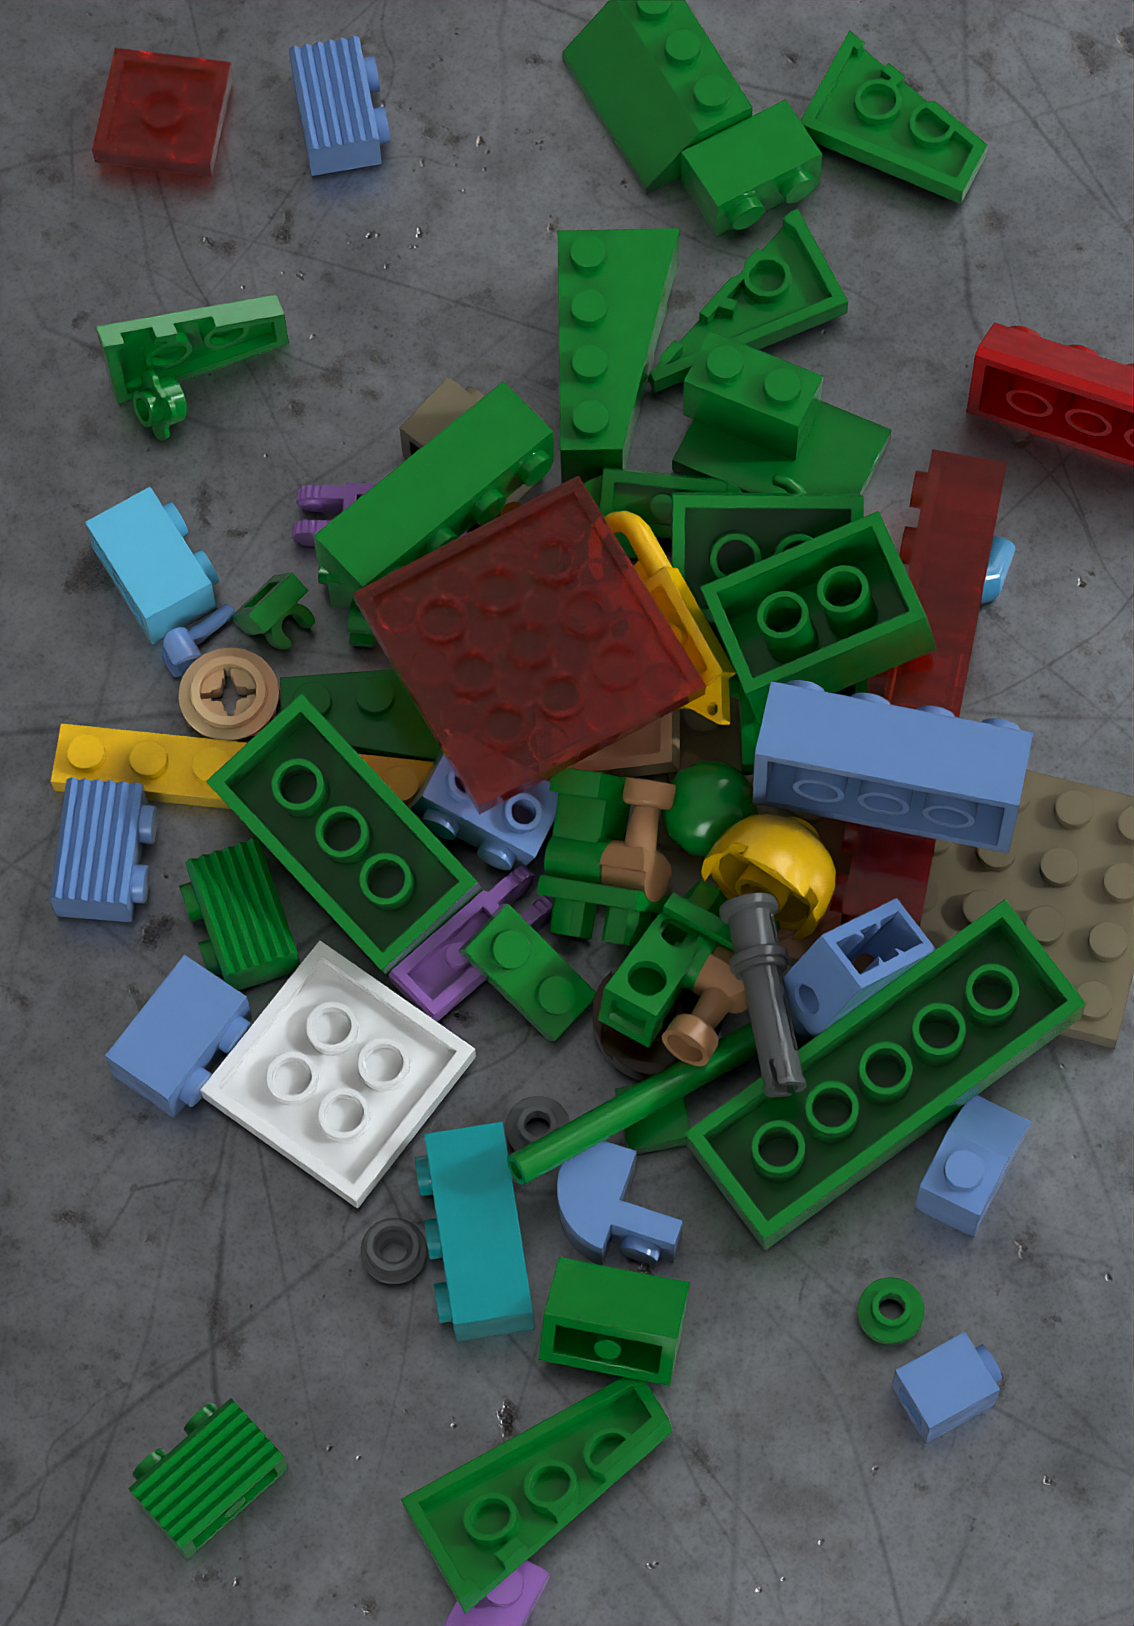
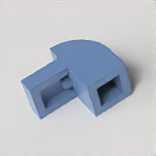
[557,1141,683,1265]

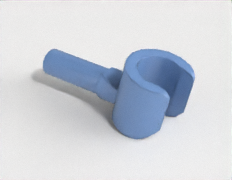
[162,604,235,677]

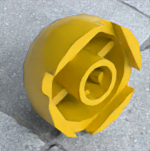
[701,814,836,940]

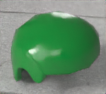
[661,760,758,857]

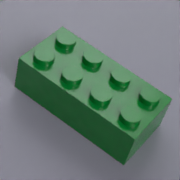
[206,693,482,977]

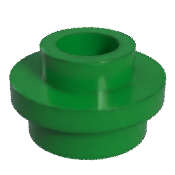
[857,1277,925,1345]

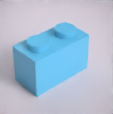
[85,487,219,645]

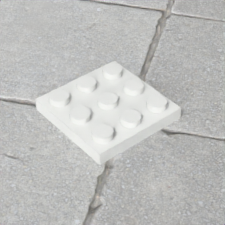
[200,940,476,1209]

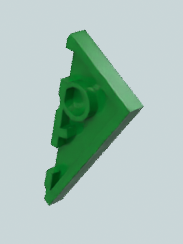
[648,208,848,393]

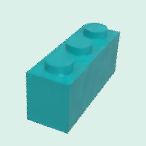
[414,1122,535,1342]

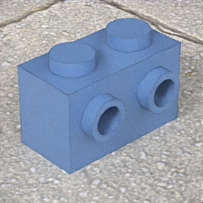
[410,731,558,871]

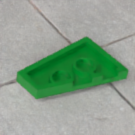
[800,30,988,204]
[95,294,289,404]

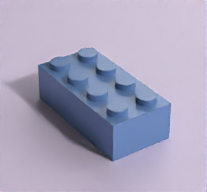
[753,680,1034,853]

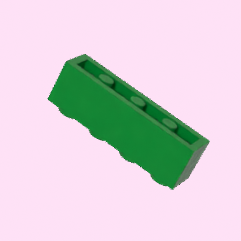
[313,381,555,613]

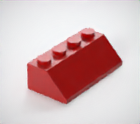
[966,322,1134,467]

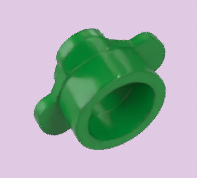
[133,369,187,441]

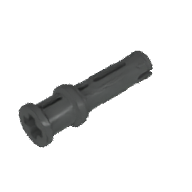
[719,893,807,1097]

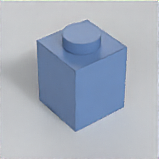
[892,1332,1002,1444]

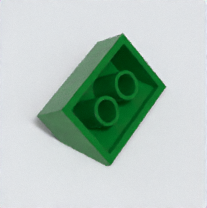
[562,0,753,194]

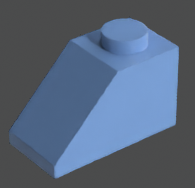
[915,1095,1032,1238]

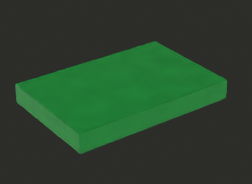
[672,401,892,496]

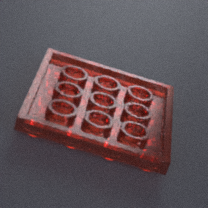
[354,476,706,815]

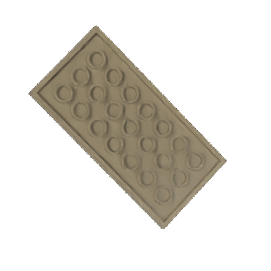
[650,696,1134,1049]

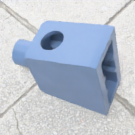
[783,898,936,1037]

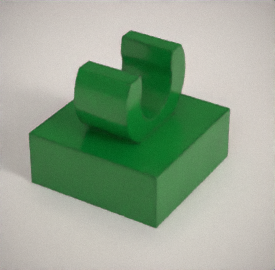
[231,572,316,650]

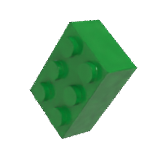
[671,492,864,622]
[700,511,937,725]

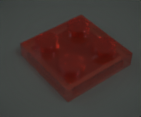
[92,48,233,177]

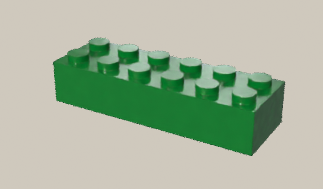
[685,899,1086,1250]

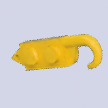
[588,511,736,726]

